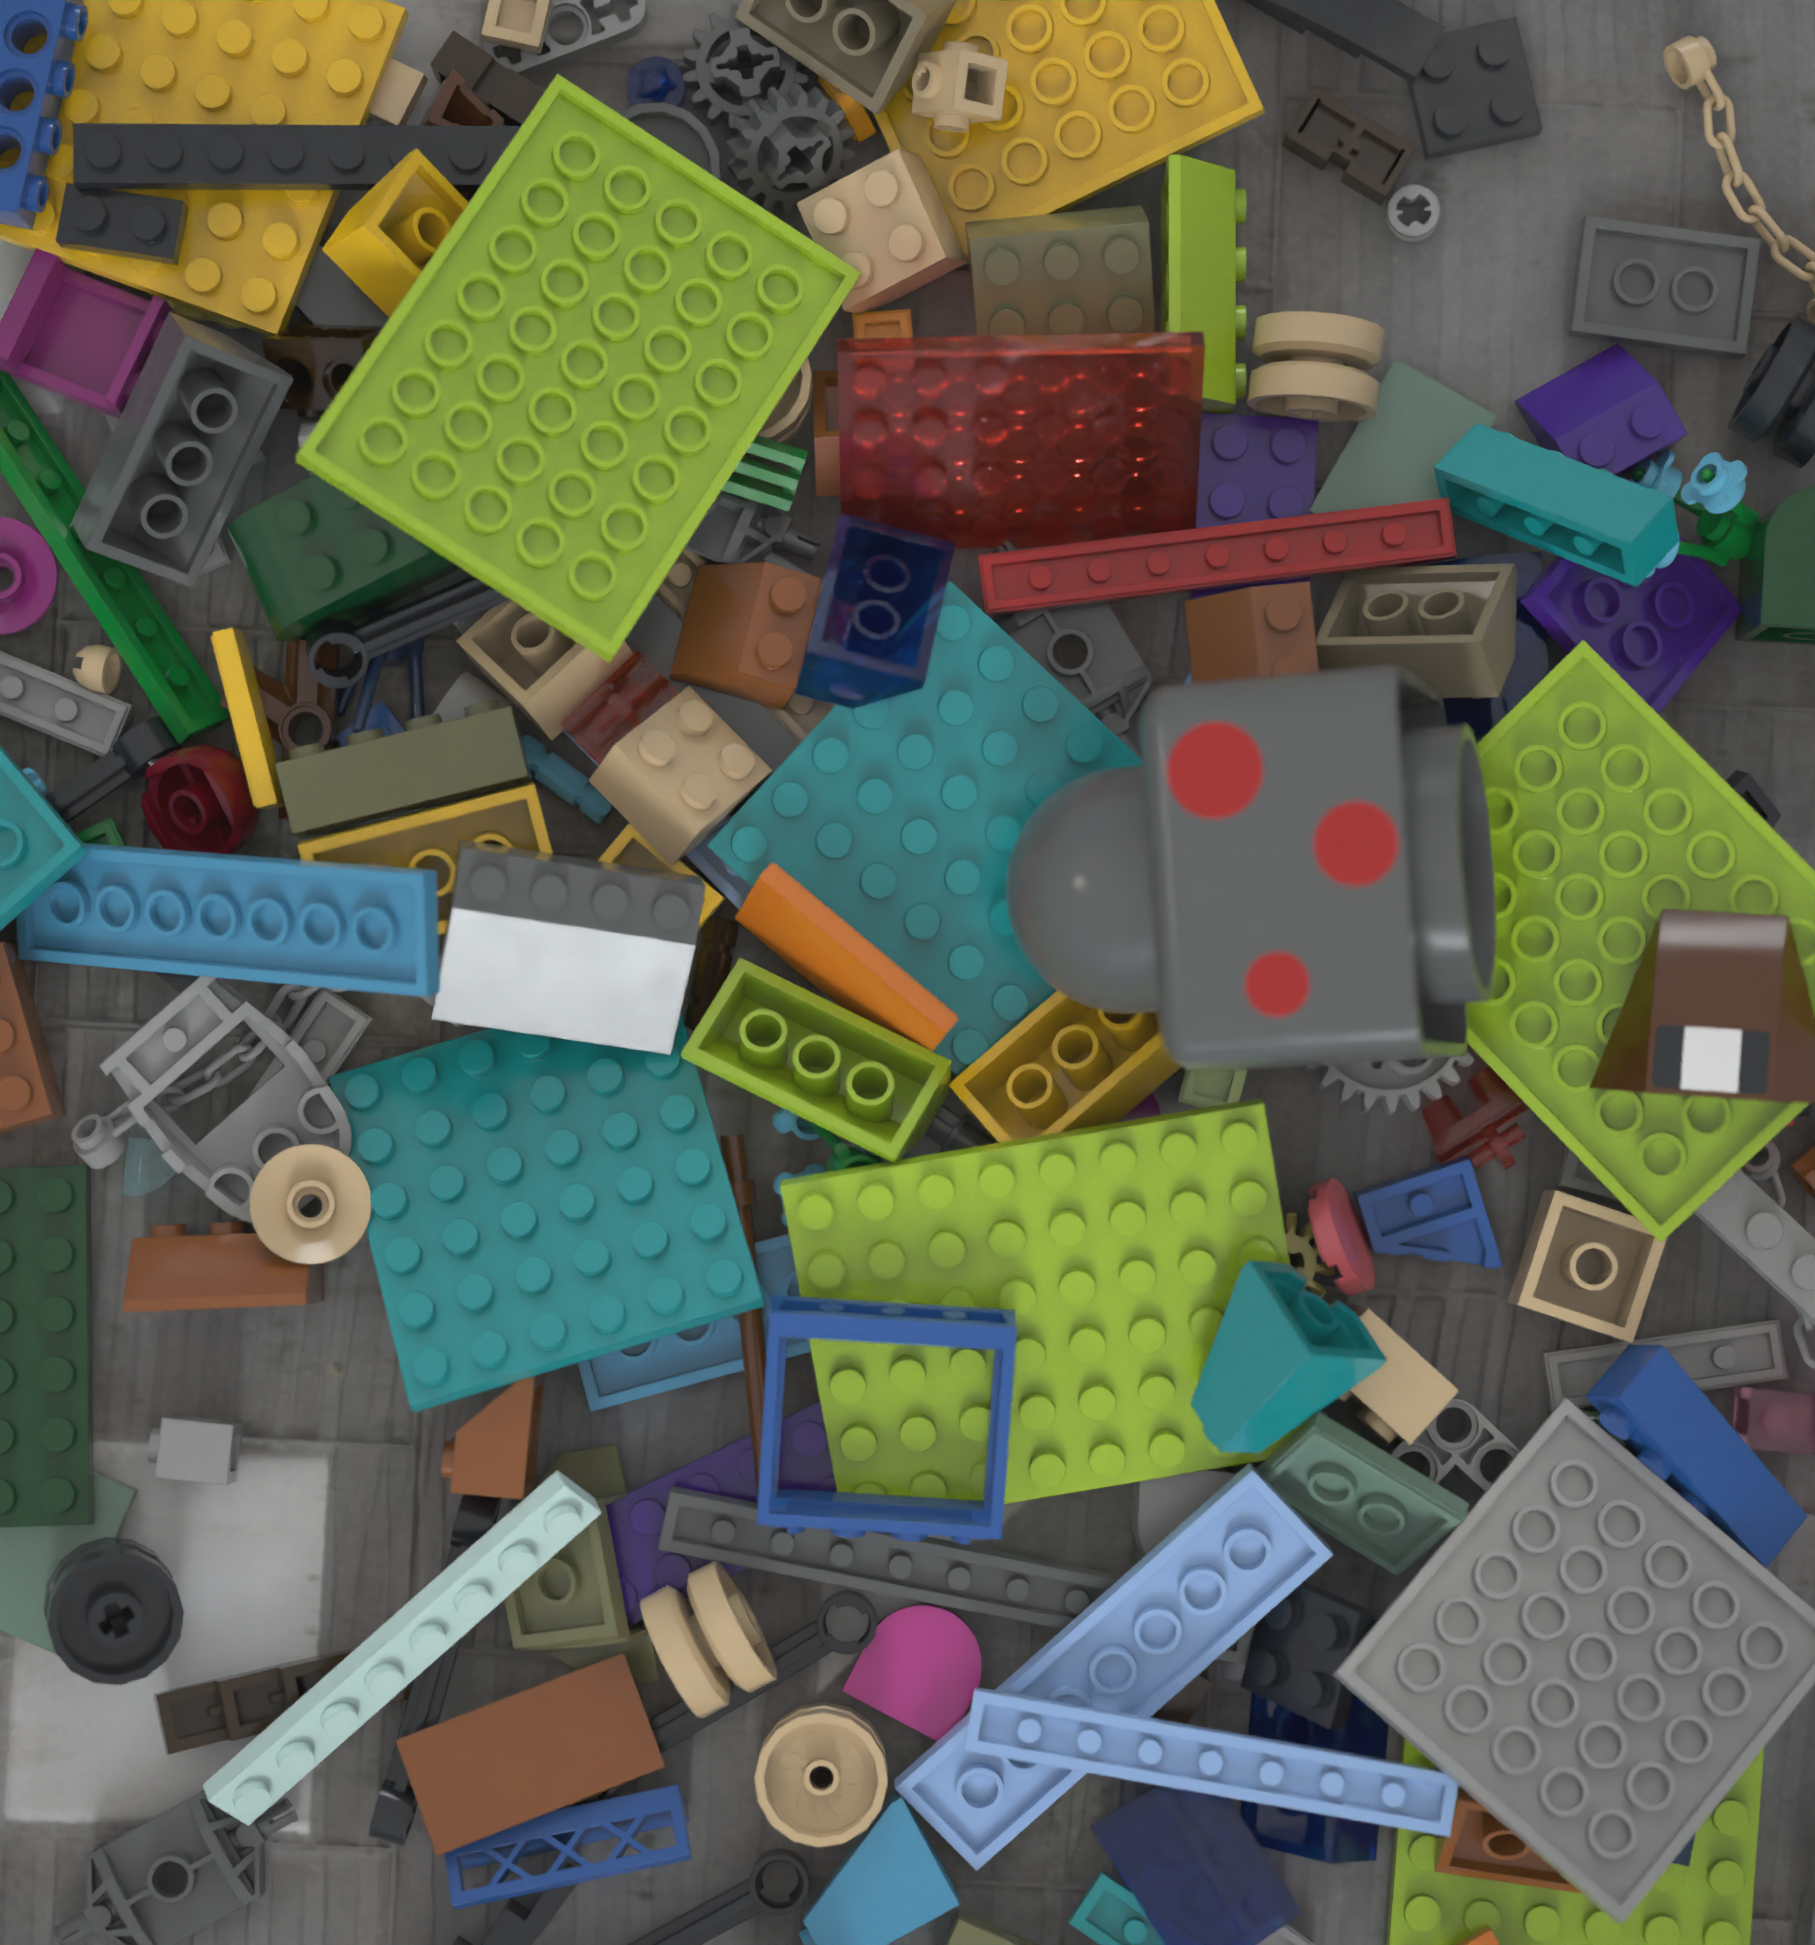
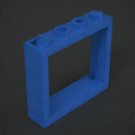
[757,1295,1017,1545]

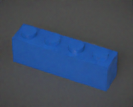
[1586,1345,1808,1568]

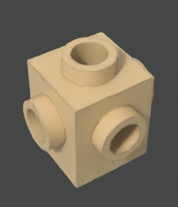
[911,41,1008,132]

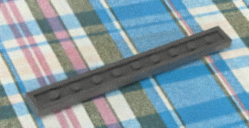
[658,1486,1255,1665]

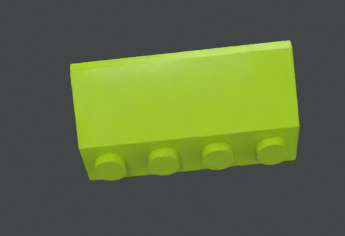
[1161,155,1247,416]
[681,958,952,1163]

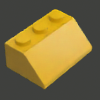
[322,148,469,318]

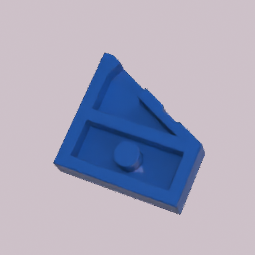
[1353,1155,1503,1269]

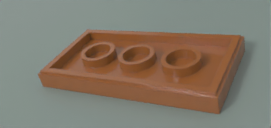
[396,1652,666,1856]

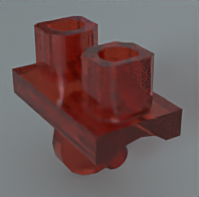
[561,650,680,765]
[1422,1066,1530,1171]

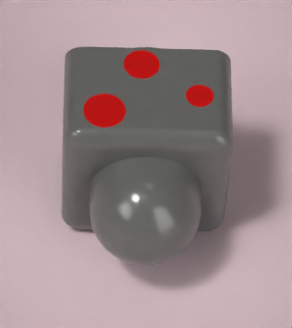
[1006,664,1496,1070]

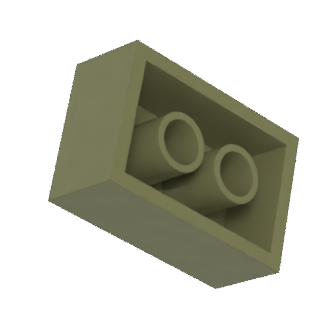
[965,205,1156,356]

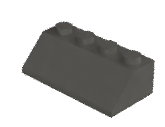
[71,312,293,588]

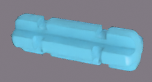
[522,734,614,824]

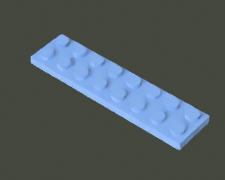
[894,1463,1333,1871]

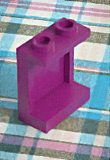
[0,248,175,419]

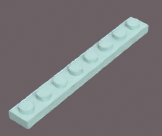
[203,1470,602,1826]

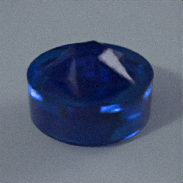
[627,56,686,108]

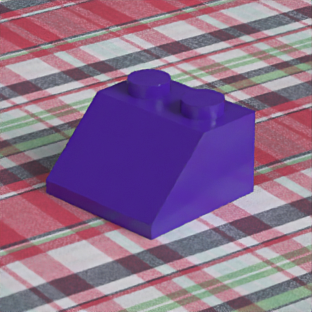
[1515,343,1688,477]

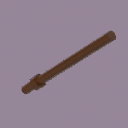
[720,1134,781,1495]

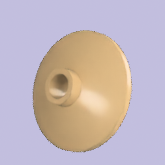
[249,1144,372,1265]

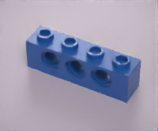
[0,0,88,230]

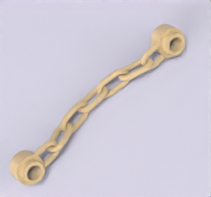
[1663,36,1815,323]

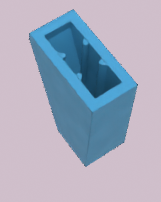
[799,1791,960,1945]

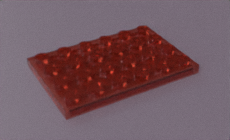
[837,332,1205,551]

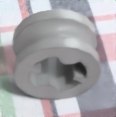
[1386,185,1440,242]

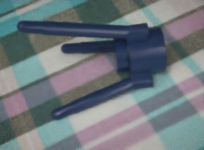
[337,610,425,733]

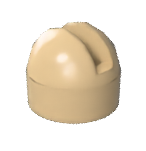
[72,645,122,694]

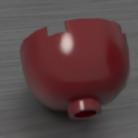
[141,744,262,855]

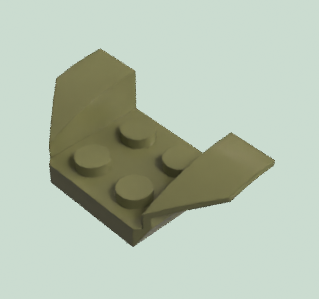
[504,1444,662,1684]

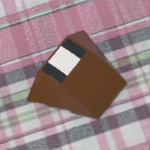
[1589,909,1815,1103]

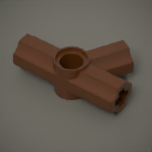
[219,640,340,821]

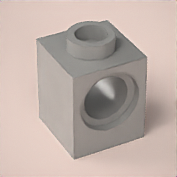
[148,1414,243,1485]

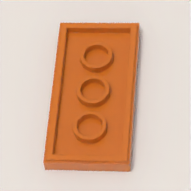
[734,862,959,1051]

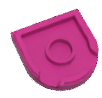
[842,1603,982,1741]

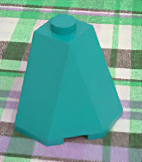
[1190,1260,1387,1453]

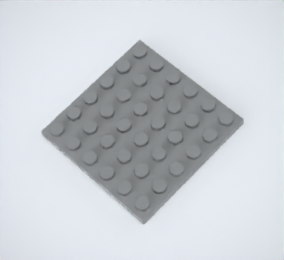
[1332,1398,1815,1924]

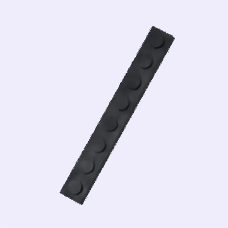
[73,123,521,191]

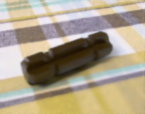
[685,917,739,1031]

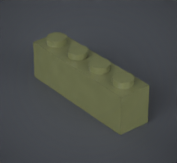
[275,700,532,838]

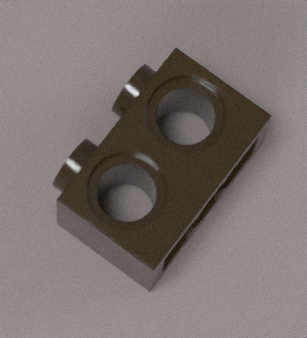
[262,324,384,418]

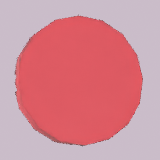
[1308,1178,1375,1297]

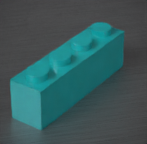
[1434,423,1679,587]

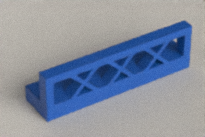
[444,1784,693,1910]

